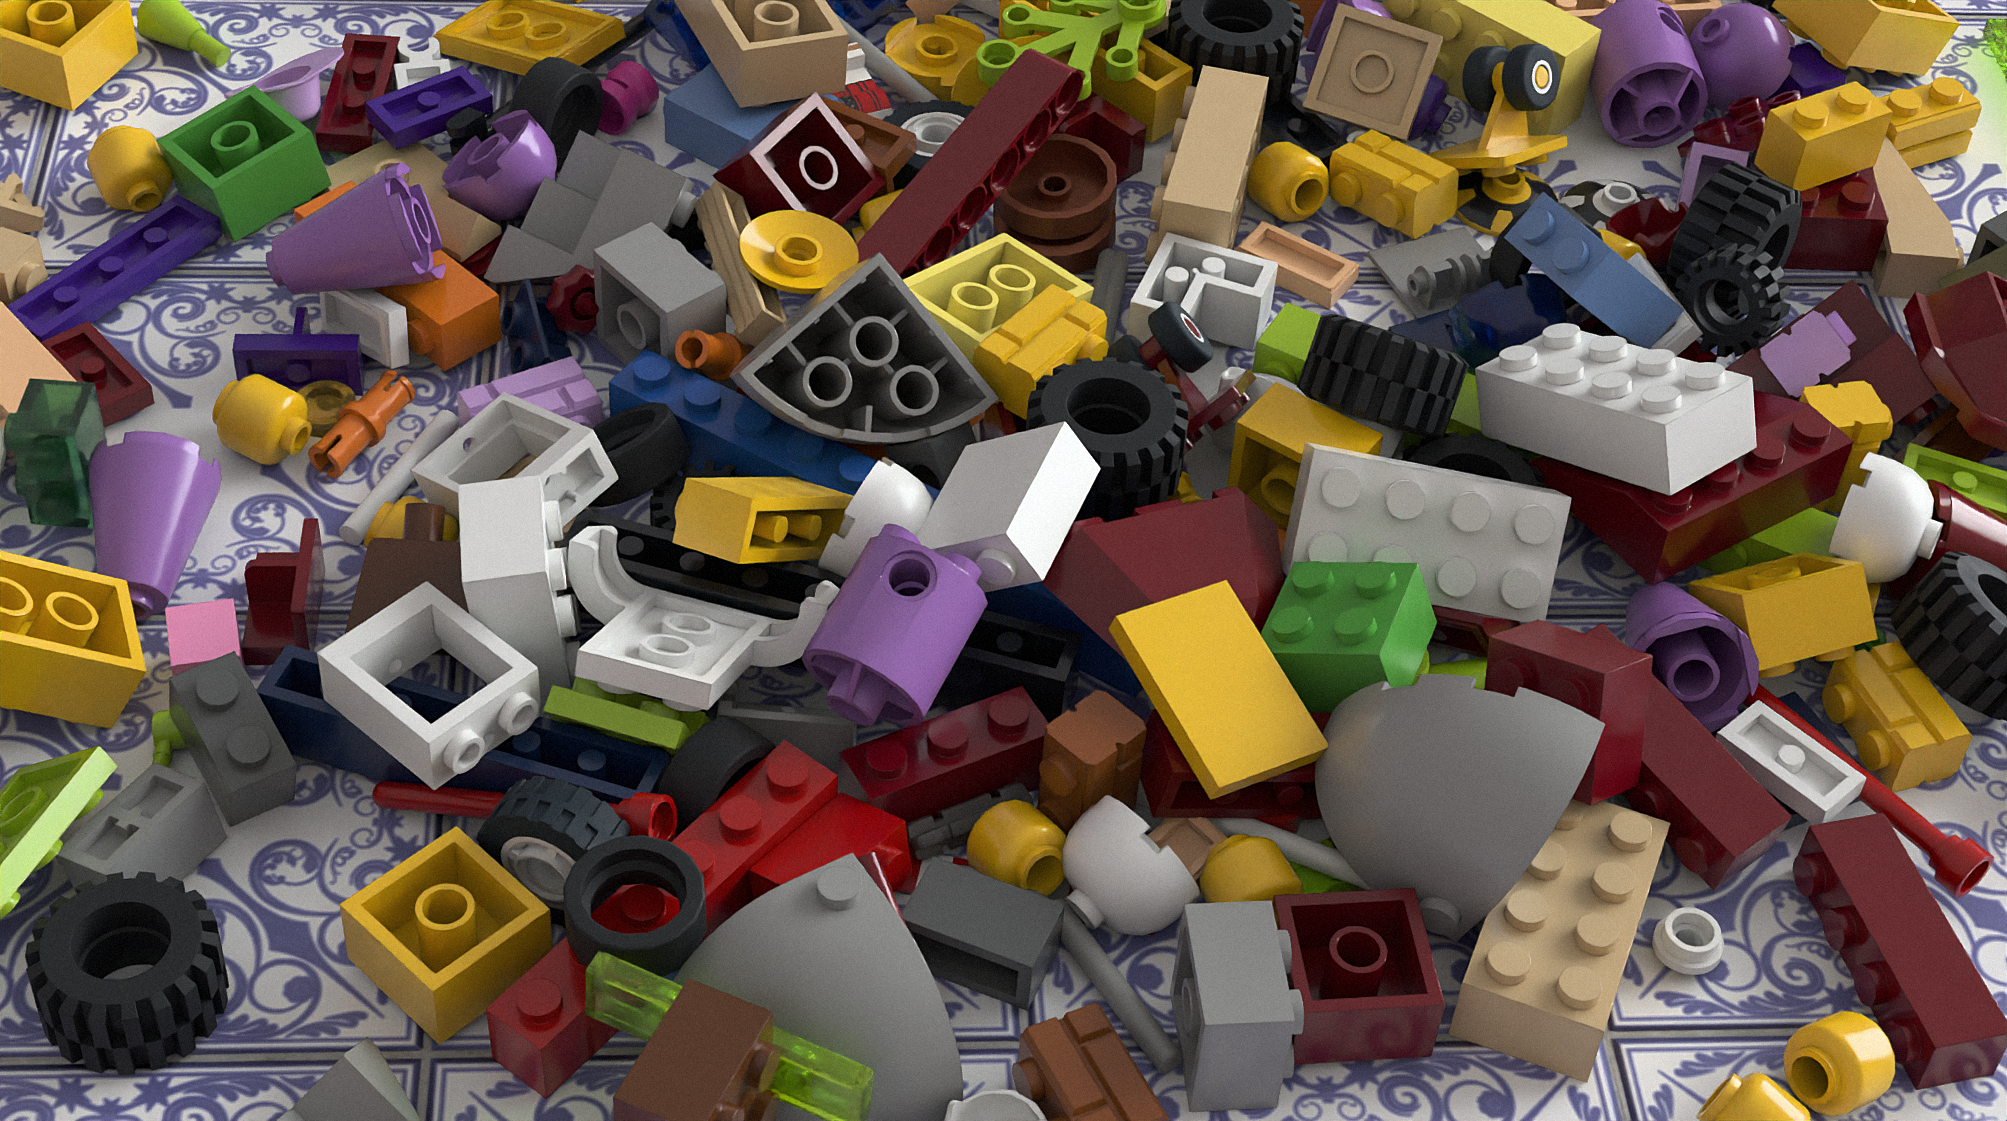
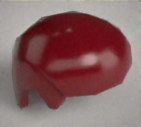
[1605,197,1688,270]

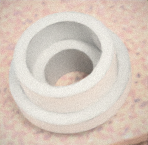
[1652,907,1724,975]

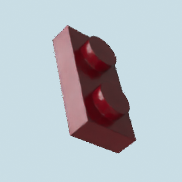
[40,321,155,429]

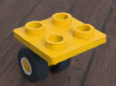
[1426,44,1568,177]

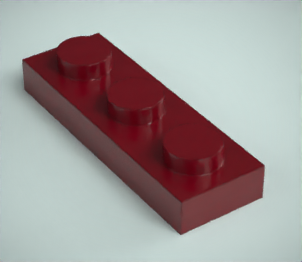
[315,33,400,154]

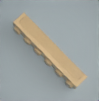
[695,180,787,347]

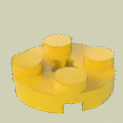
[884,15,985,102]

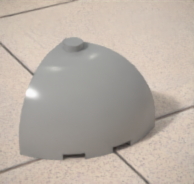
[729,252,999,445]
[1315,674,1605,942]
[658,853,963,1121]

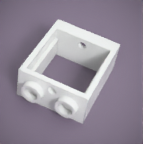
[410,392,619,528]
[317,581,542,790]

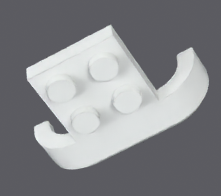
[567,526,840,712]

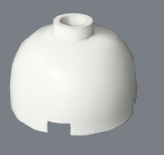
[1828,452,1943,583]
[817,457,934,578]
[1062,795,1200,936]

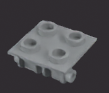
[1367,227,1511,318]

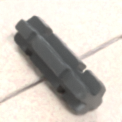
[906,782,1034,861]

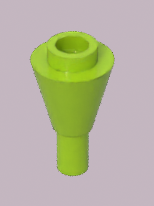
[137,0,231,67]

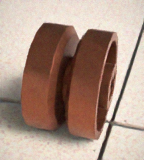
[993,134,1117,275]

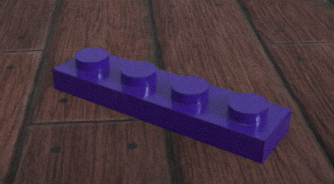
[7,195,222,342]

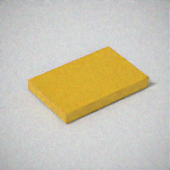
[433,0,626,76]
[1108,580,1328,800]

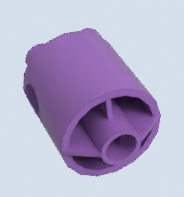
[1589,0,1708,148]
[801,523,988,727]

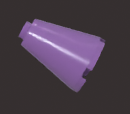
[266,162,445,295]
[88,431,222,620]
[1625,582,1759,732]

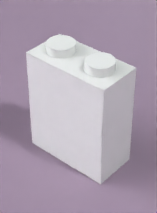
[916,421,1101,593]

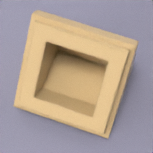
[429,190,502,262]

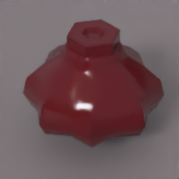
[545,264,599,336]

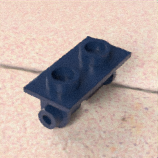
[501,279,572,374]

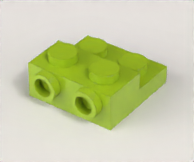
[543,676,711,761]

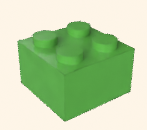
[156,84,332,242]
[1260,561,1437,713]

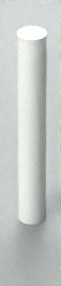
[339,410,460,546]

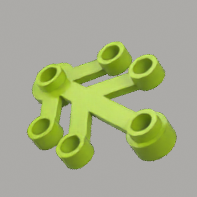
[976,0,1167,101]

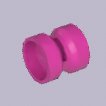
[598,61,659,135]

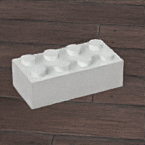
[1475,323,1757,496]
[1281,442,1572,623]

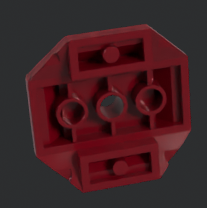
[1903,271,2007,452]

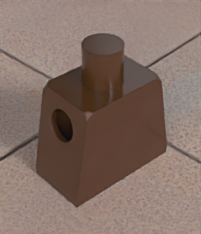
[345,503,469,656]

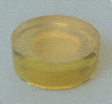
[297,380,356,438]

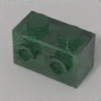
[4,378,108,529]

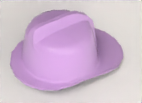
[224,47,345,129]

